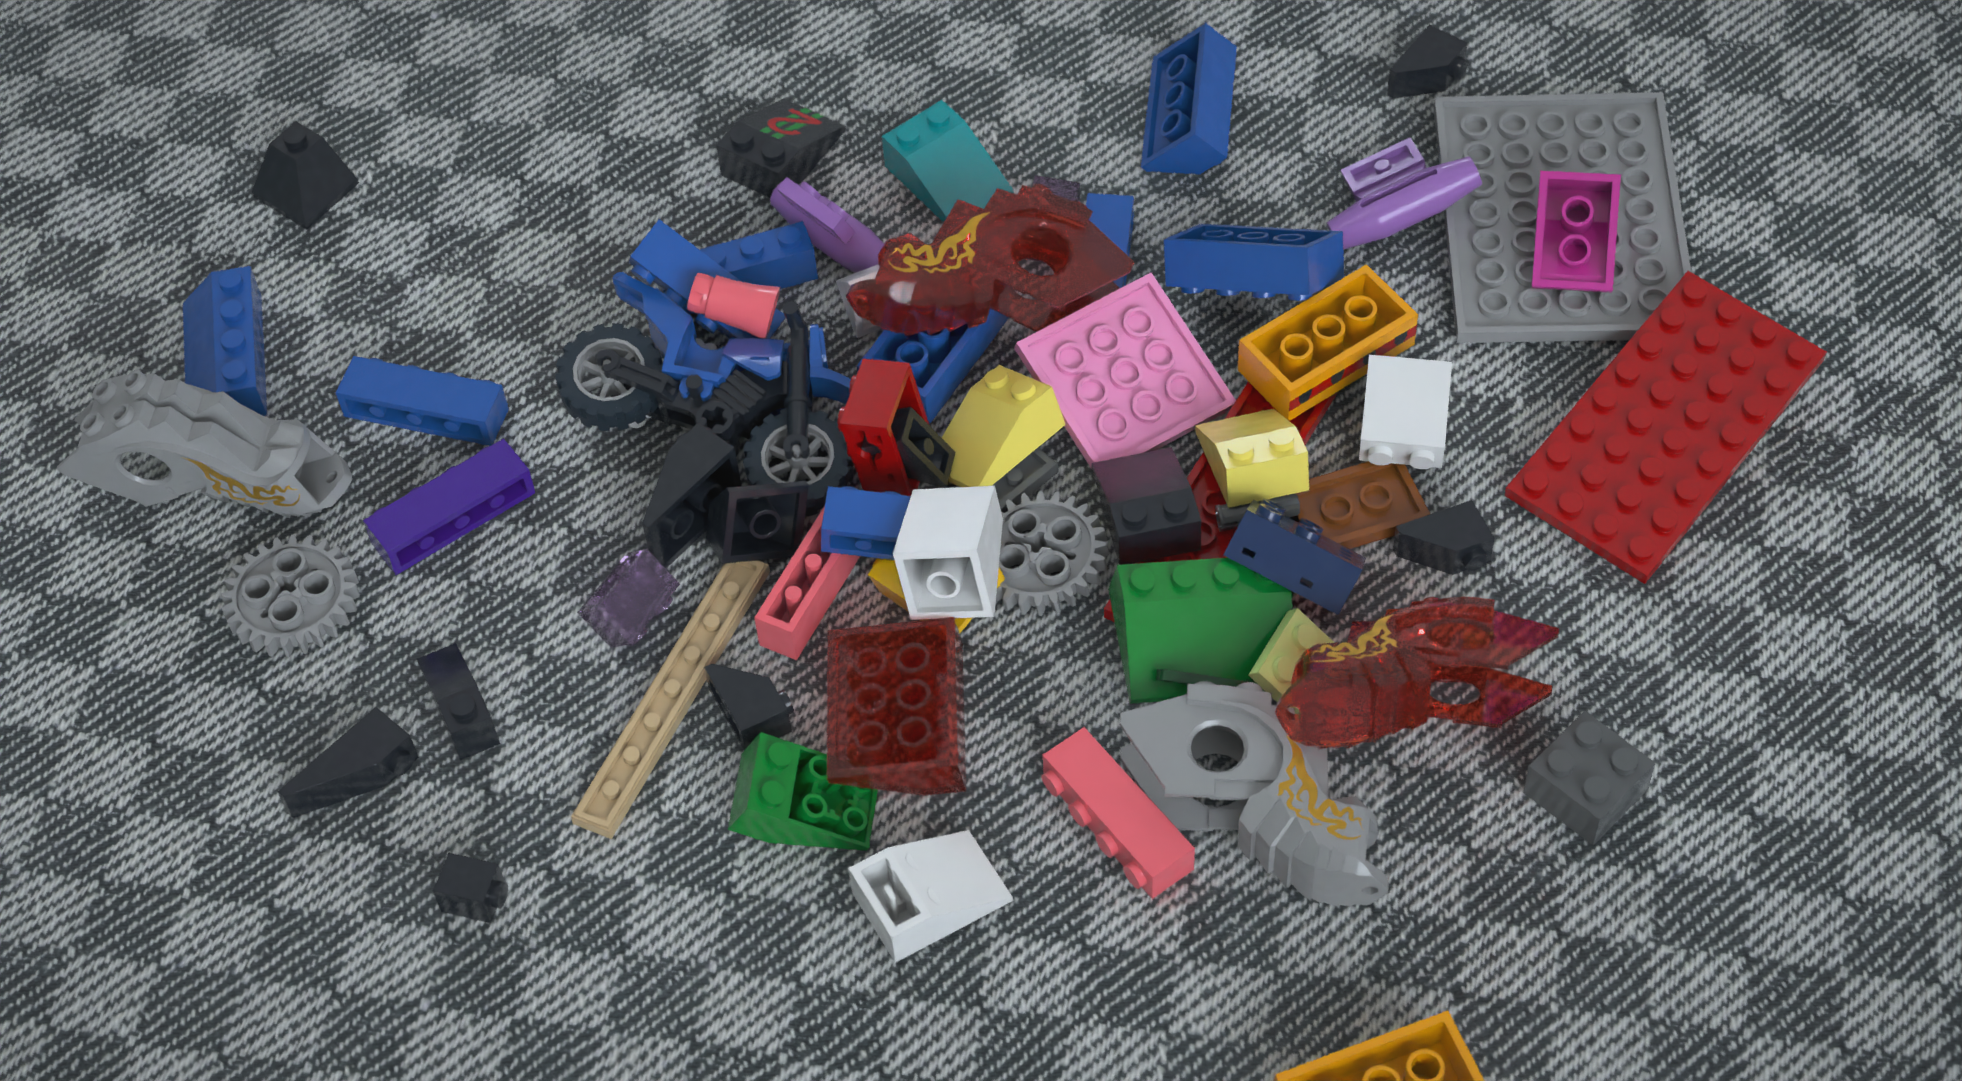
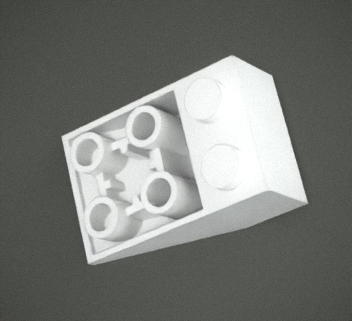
[848,830,1013,963]

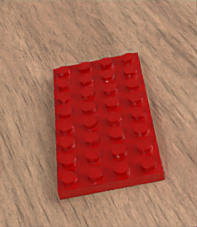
[1504,271,1827,584]

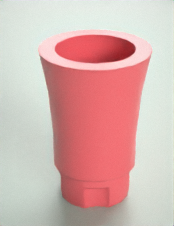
[687,273,780,339]

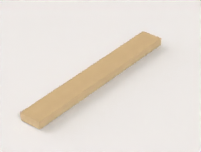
[571,560,770,839]

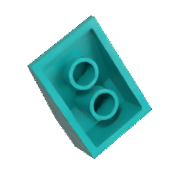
[882,100,1014,233]

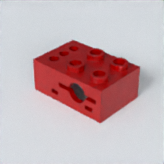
[838,359,929,496]

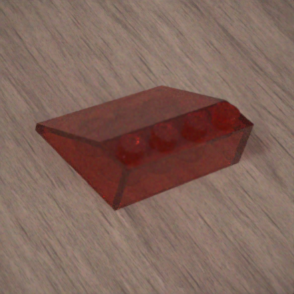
[827,617,967,796]

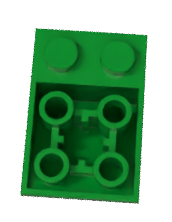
[728,732,881,851]

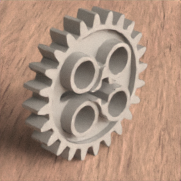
[996,490,1109,616]
[221,534,360,657]

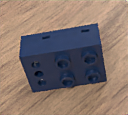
[1223,498,1366,615]

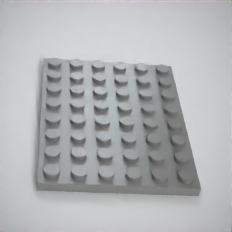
[1434,92,1691,343]

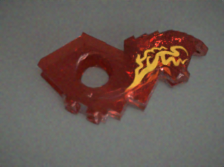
[846,183,1135,336]
[1275,597,1559,750]

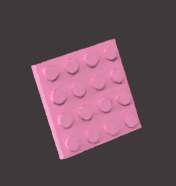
[1014,272,1236,469]

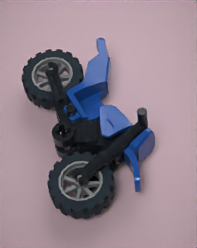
[555,272,854,516]

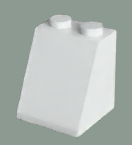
[1359,355,1452,469]
[893,486,1003,620]

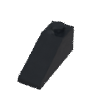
[417,643,500,760]
[277,707,419,818]

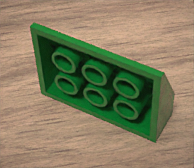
[1108,556,1293,704]

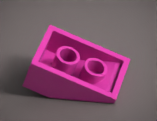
[1532,170,1621,293]

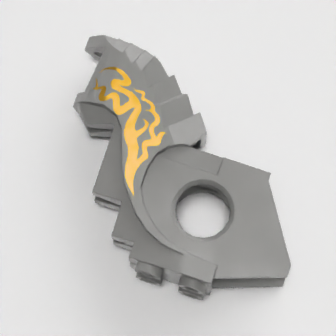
[57,370,352,518]
[1120,681,1389,907]

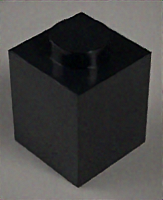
[433,853,508,923]

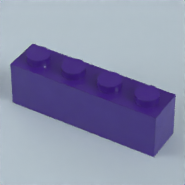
[363,438,536,575]

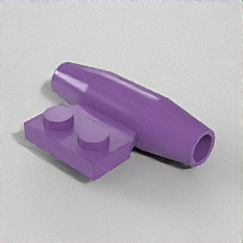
[1326,138,1482,250]
[770,177,897,273]

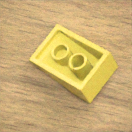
[942,365,1066,487]
[1195,409,1309,508]

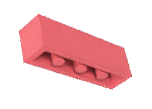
[754,506,860,660]
[1041,727,1195,899]

